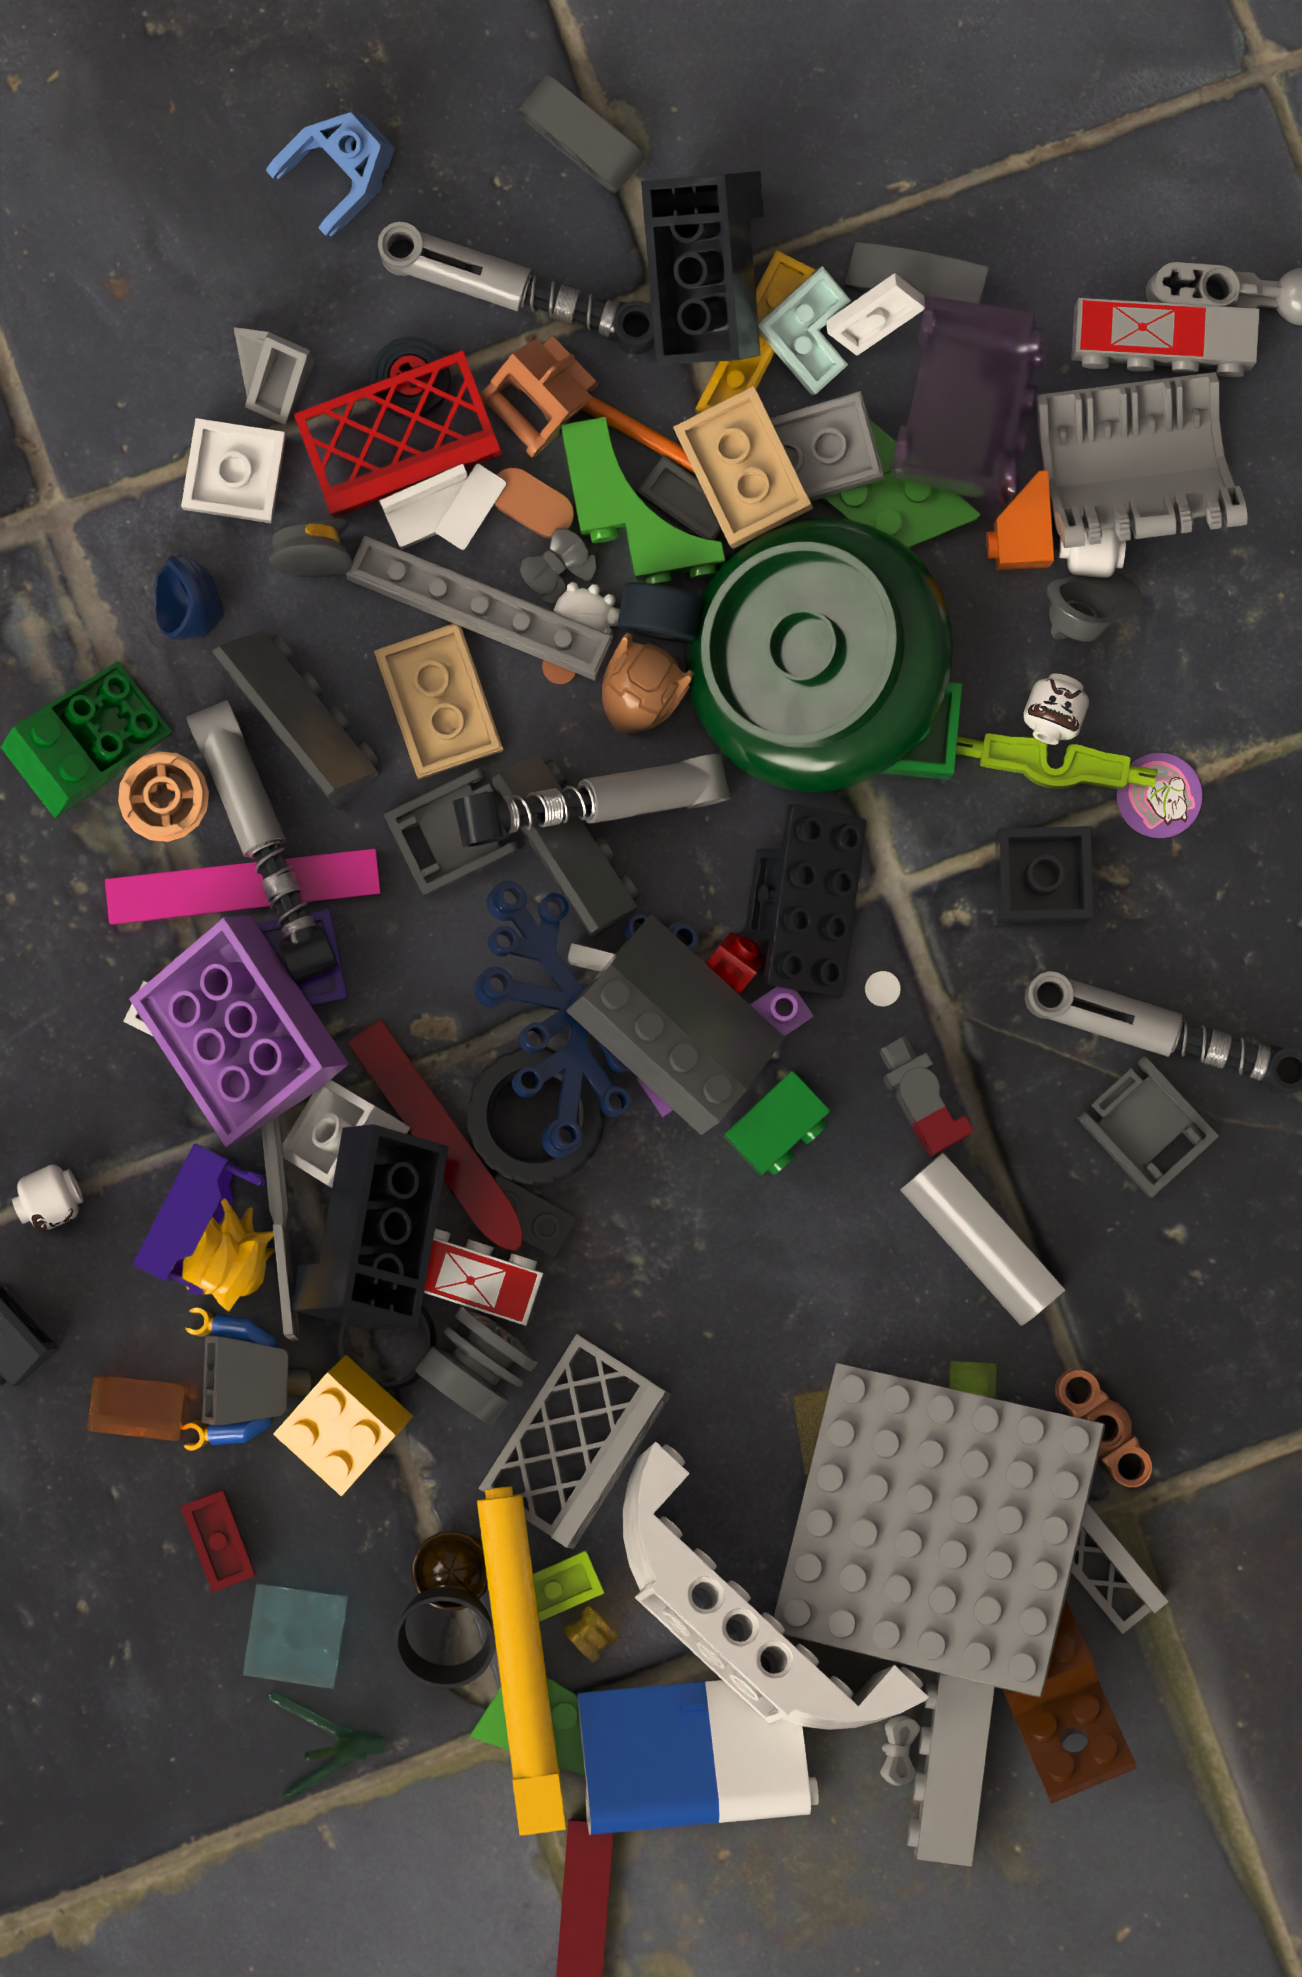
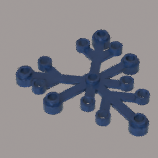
[474,881,699,1159]

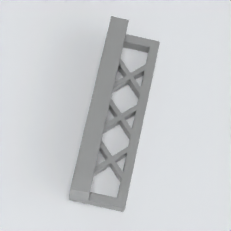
[1071,1503,1168,1634]

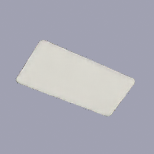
[434,464,506,550]

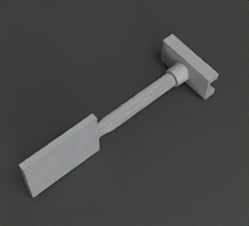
[261,1116,300,1342]

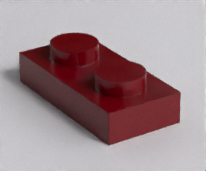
[180,1489,257,1593]

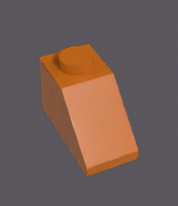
[986,470,1054,571]

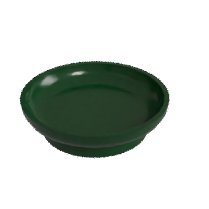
[685,518,953,792]

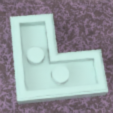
[758,266,851,395]

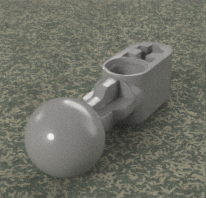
[1146,262,1302,326]

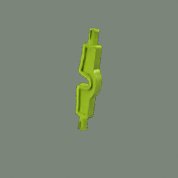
[956,733,1157,790]

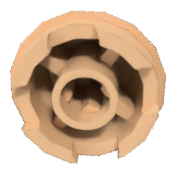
[118,751,209,842]

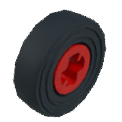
[370,336,451,418]

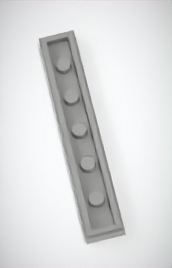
[346,536,614,681]

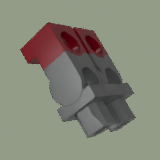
[879,1036,974,1158]

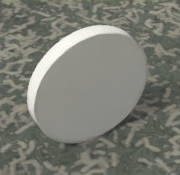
[865,971,900,1007]

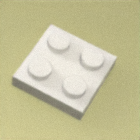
[181,418,286,524]

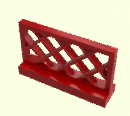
[294,350,502,518]

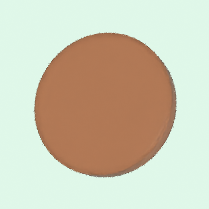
[542,660,576,684]

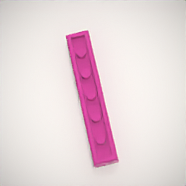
[105,849,381,925]

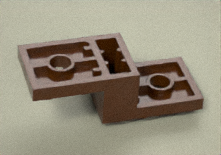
[1001,1598,1137,1804]

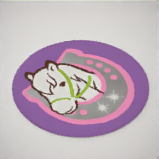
[1117,753,1202,838]

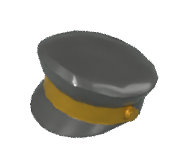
[268,518,352,577]

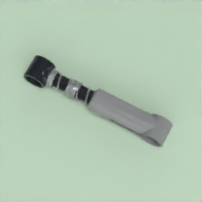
[378,222,654,354]
[186,699,339,984]
[453,754,731,848]
[1024,971,1302,1094]

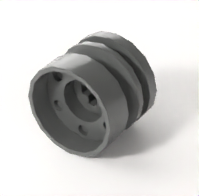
[415,1307,538,1427]

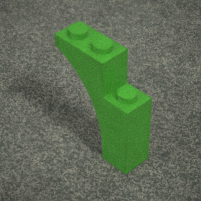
[561,417,725,585]

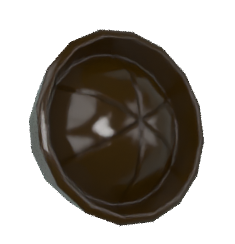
[411,1531,488,1611]

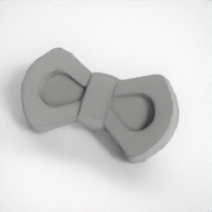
[880,1715,920,1786]

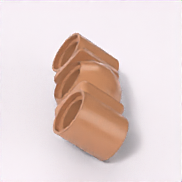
[1055,1369,1152,1487]

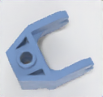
[266,112,395,237]

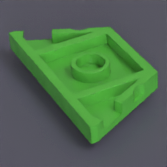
[821,420,981,549]

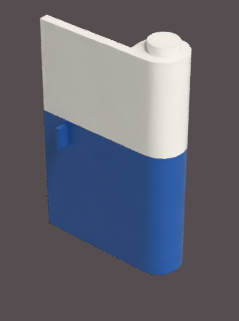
[577,1680,819,1835]

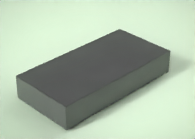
[637,455,722,541]

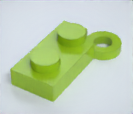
[533,1550,604,1622]

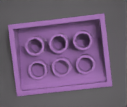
[129,916,349,1148]

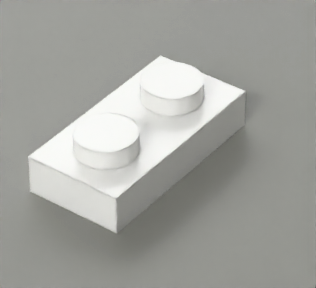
[826,273,926,356]

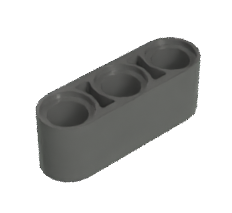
[517,75,645,193]

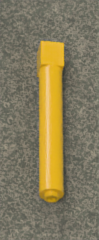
[477,1486,567,1836]

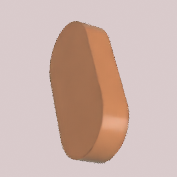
[494,468,574,539]

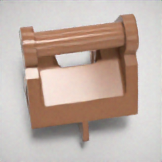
[480,336,599,458]

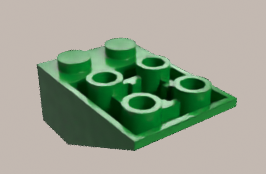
[0,661,172,819]

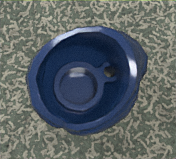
[155,555,224,641]

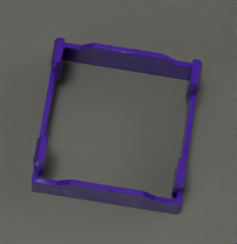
[132,1143,267,1295]

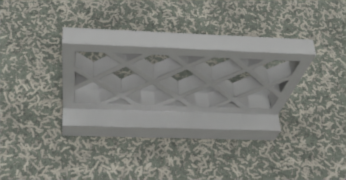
[478,1334,672,1549]

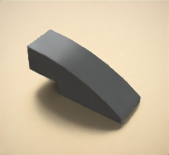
[843,242,989,318]

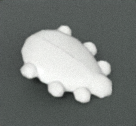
[553,582,620,635]

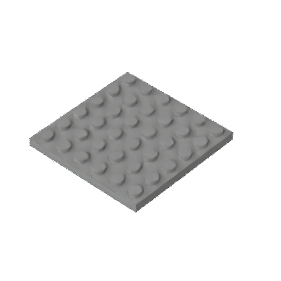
[774,1363,1105,1698]

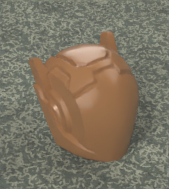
[602,632,694,735]

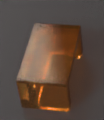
[87,1375,190,1441]

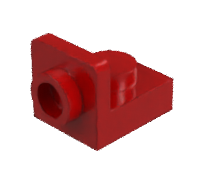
[706,932,766,995]

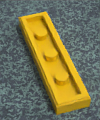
[695,250,816,414]

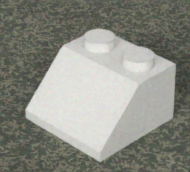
[282,1080,410,1188]

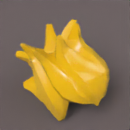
[182,1199,275,1311]

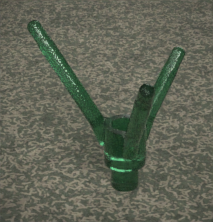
[268,1692,384,1801]

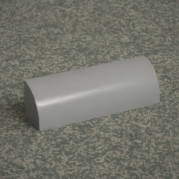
[900,1153,1065,1326]

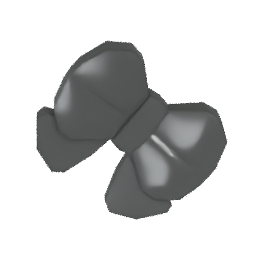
[519,528,596,604]

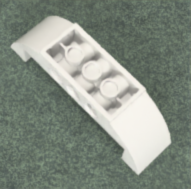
[623,1442,929,1730]

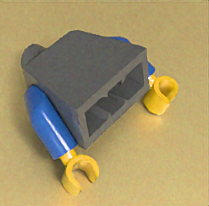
[182,1308,311,1451]

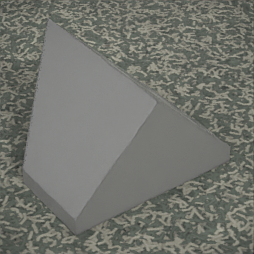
[234,327,315,425]

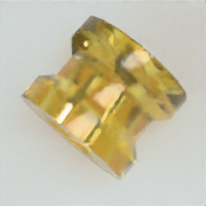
[563,1605,620,1663]

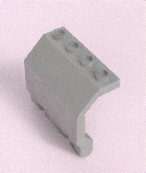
[1037,372,1248,548]

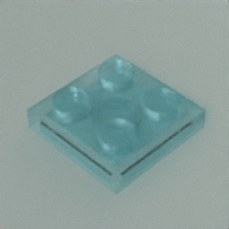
[243,1583,349,1689]

